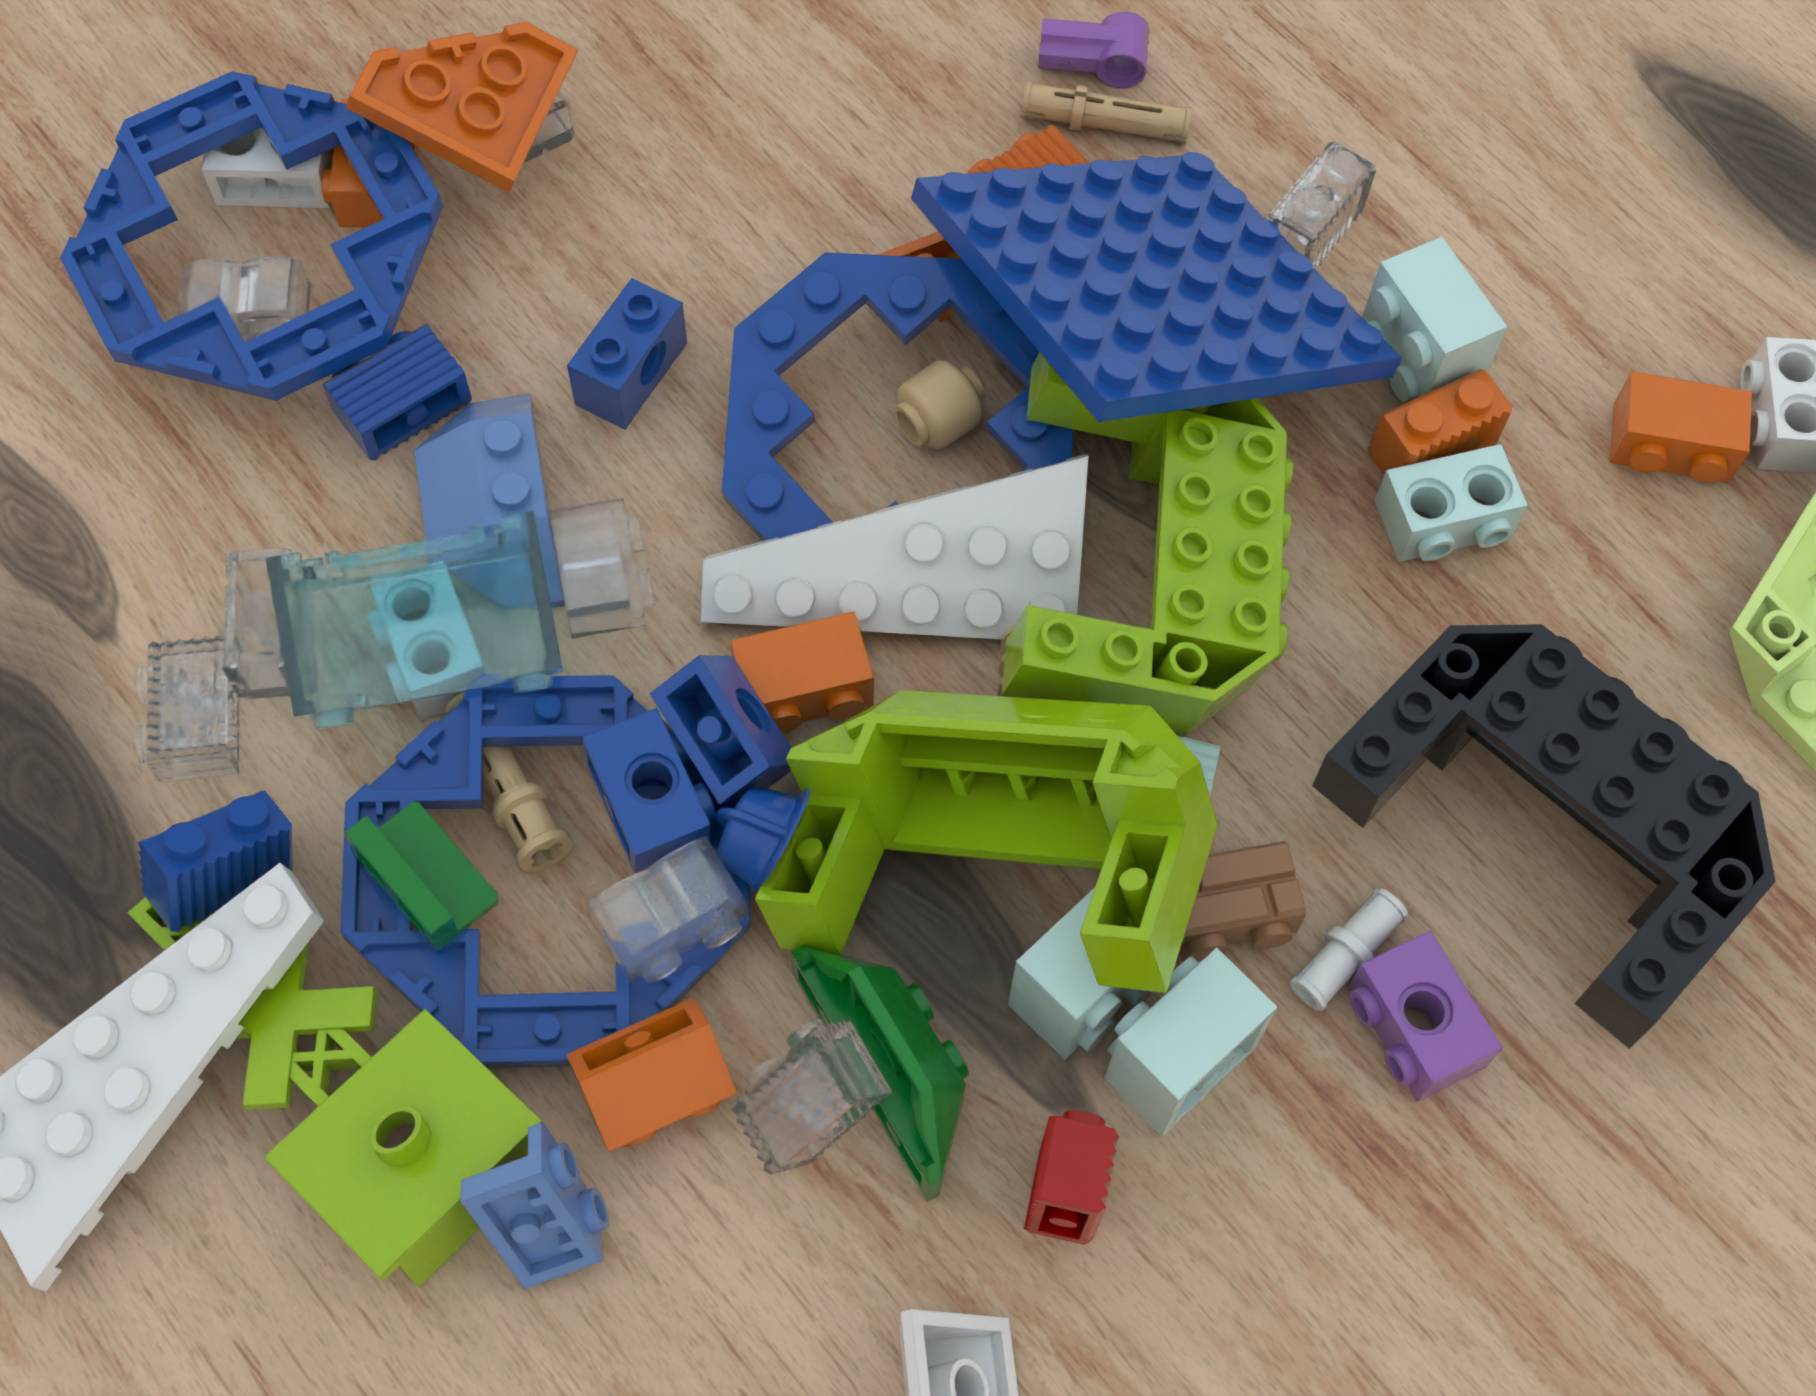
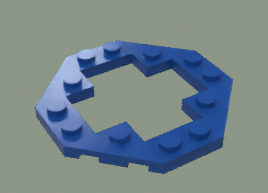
[60,71,443,401]
[722,252,1073,541]
[341,675,750,1068]

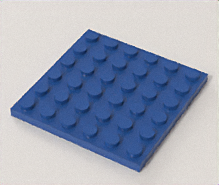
[911,152,1402,422]

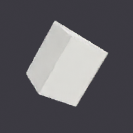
[899,1309,1019,1396]

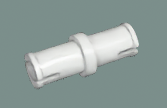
[1289,888,1409,1012]

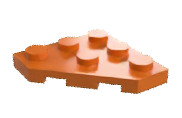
[346,22,578,192]

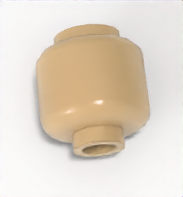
[893,360,985,450]

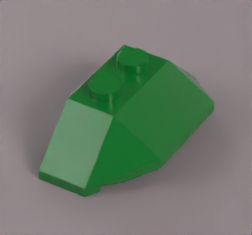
[790,945,969,1202]

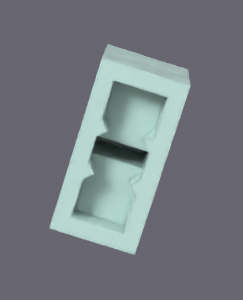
[1374,444,1528,562]

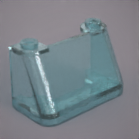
[265,511,564,729]

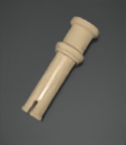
[445,691,574,873]

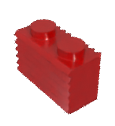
[1024,1110,1119,1245]

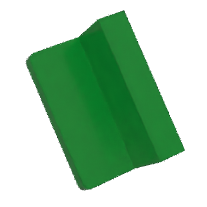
[344,802,499,952]

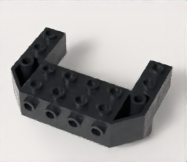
[1312,624,1776,1049]

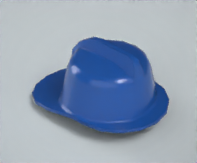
[716,787,811,894]

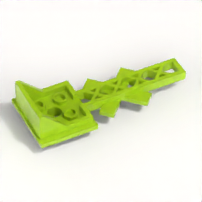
[127,897,542,1288]

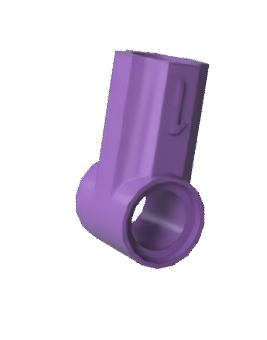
[1038,12,1149,88]

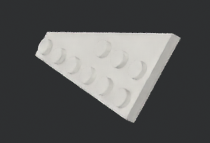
[700,454,1089,639]
[0,863,324,1292]

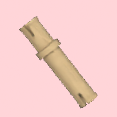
[1020,80,1192,144]

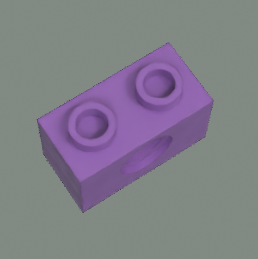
[1348,930,1503,1102]

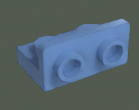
[461,1122,609,1289]

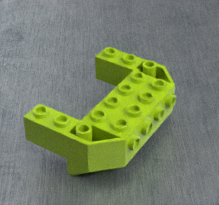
[1001,352,1293,737]
[755,690,1218,993]

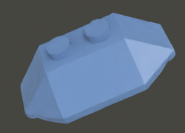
[414,393,565,616]

